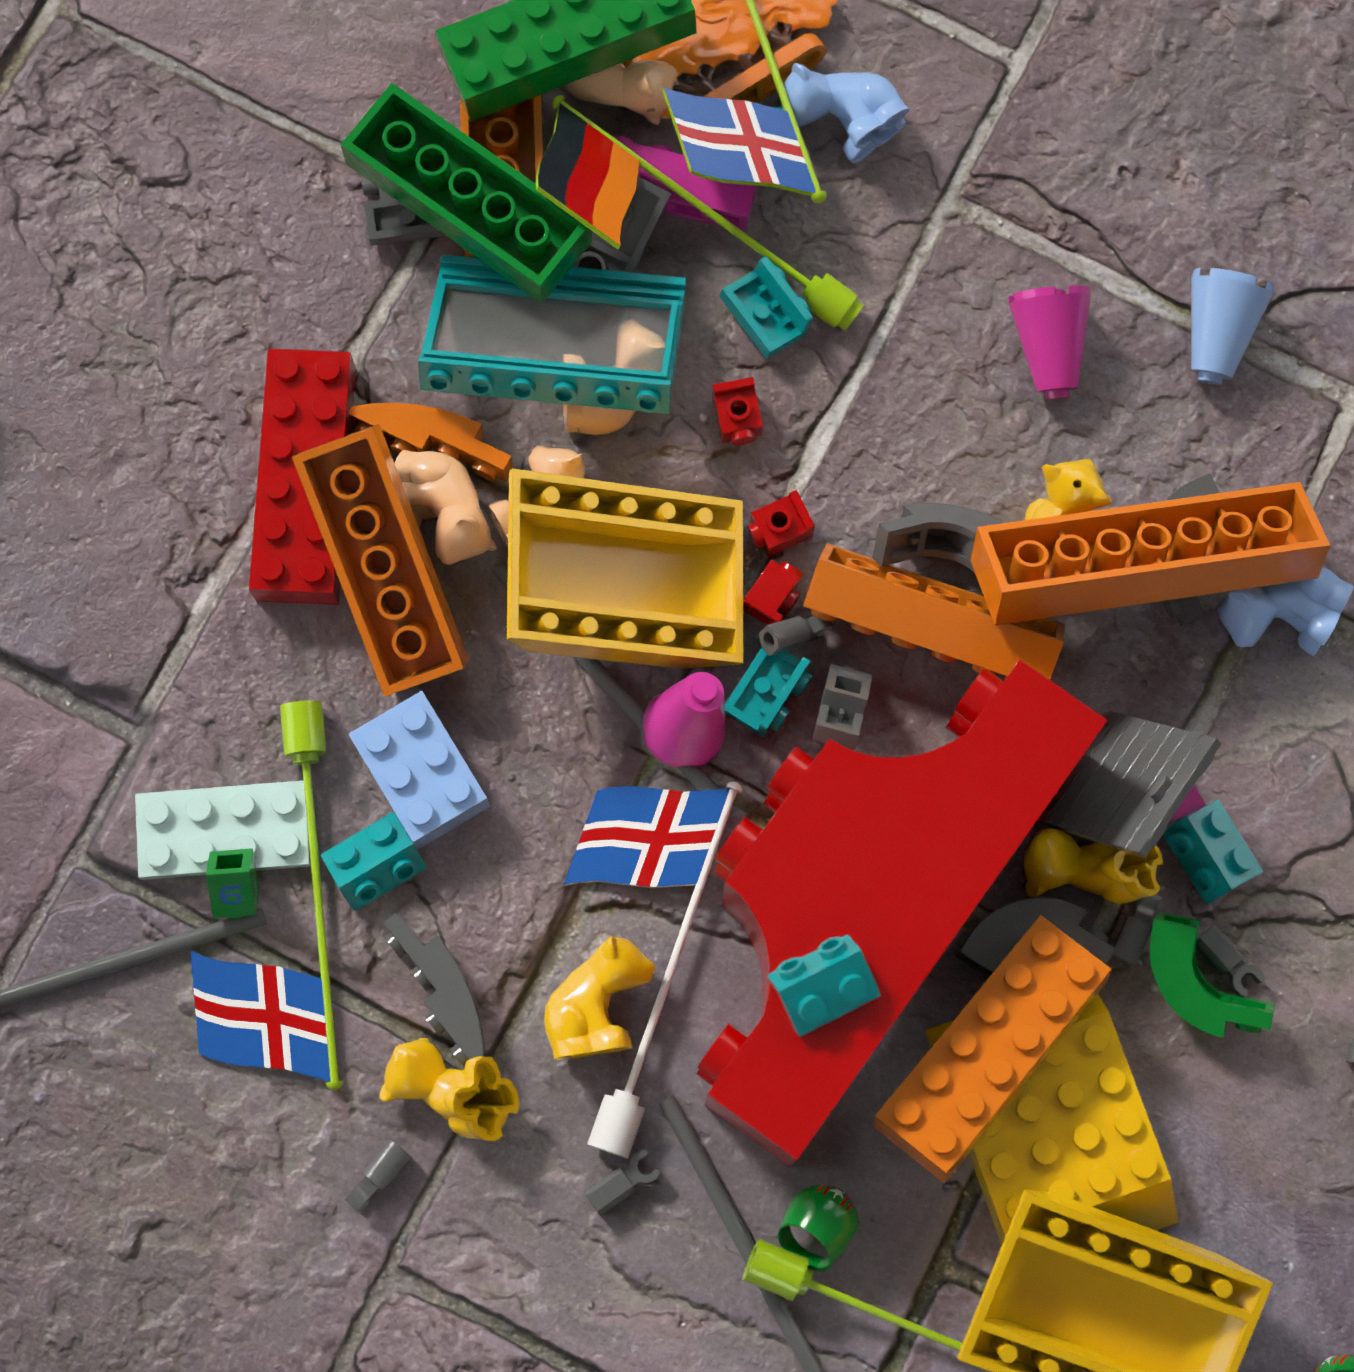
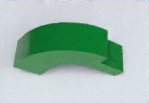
[1150,912,1275,1038]

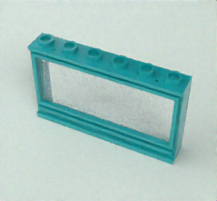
[418,255,686,414]

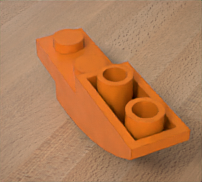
[348,403,513,482]

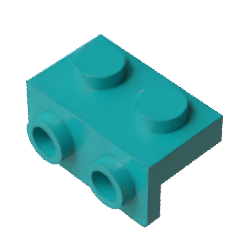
[719,256,813,359]
[725,648,812,739]
[1163,799,1264,904]
[320,811,426,911]
[768,935,881,1037]

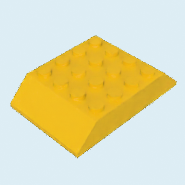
[507,469,743,669]
[925,994,1179,1245]
[957,1190,1273,1372]

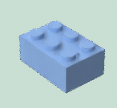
[348,691,490,850]

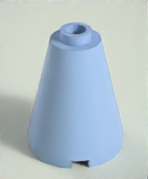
[1191,268,1275,386]

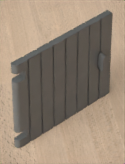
[1037,711,1221,858]

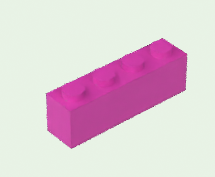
[613,136,758,232]

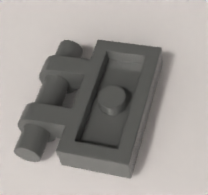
[362,179,446,246]

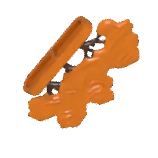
[623,0,838,119]

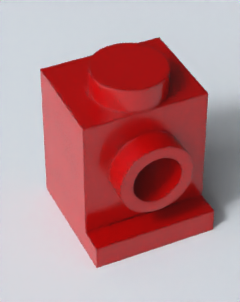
[712,377,763,446]
[747,489,815,557]
[743,559,803,626]

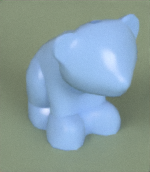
[783,63,910,164]
[1217,567,1354,657]

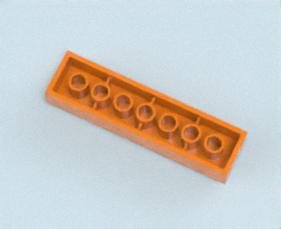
[970,482,1330,625]

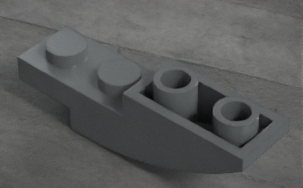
[812,664,872,750]
[384,913,486,1068]

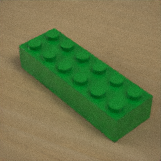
[435,0,697,122]
[340,82,592,304]

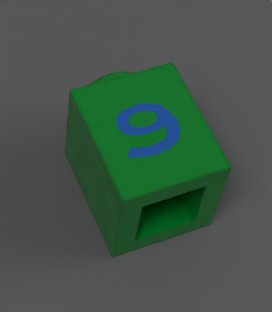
[206,848,259,919]

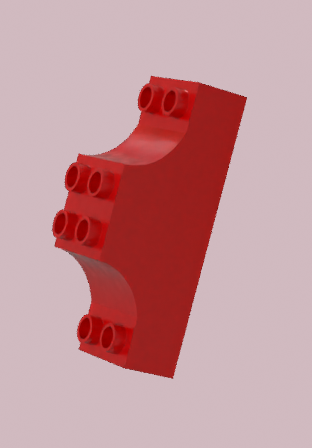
[696,659,1108,1167]

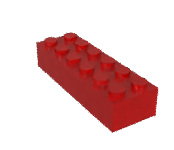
[249,348,356,605]

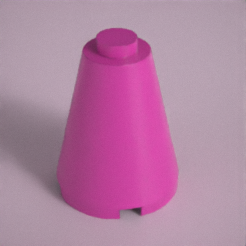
[1008,285,1091,400]
[642,672,726,768]

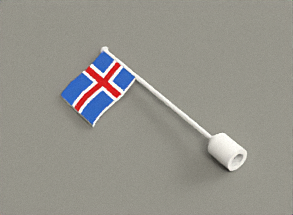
[563,782,742,1159]

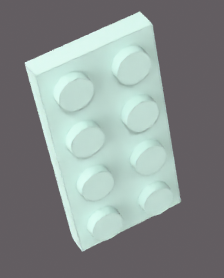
[135,780,311,880]

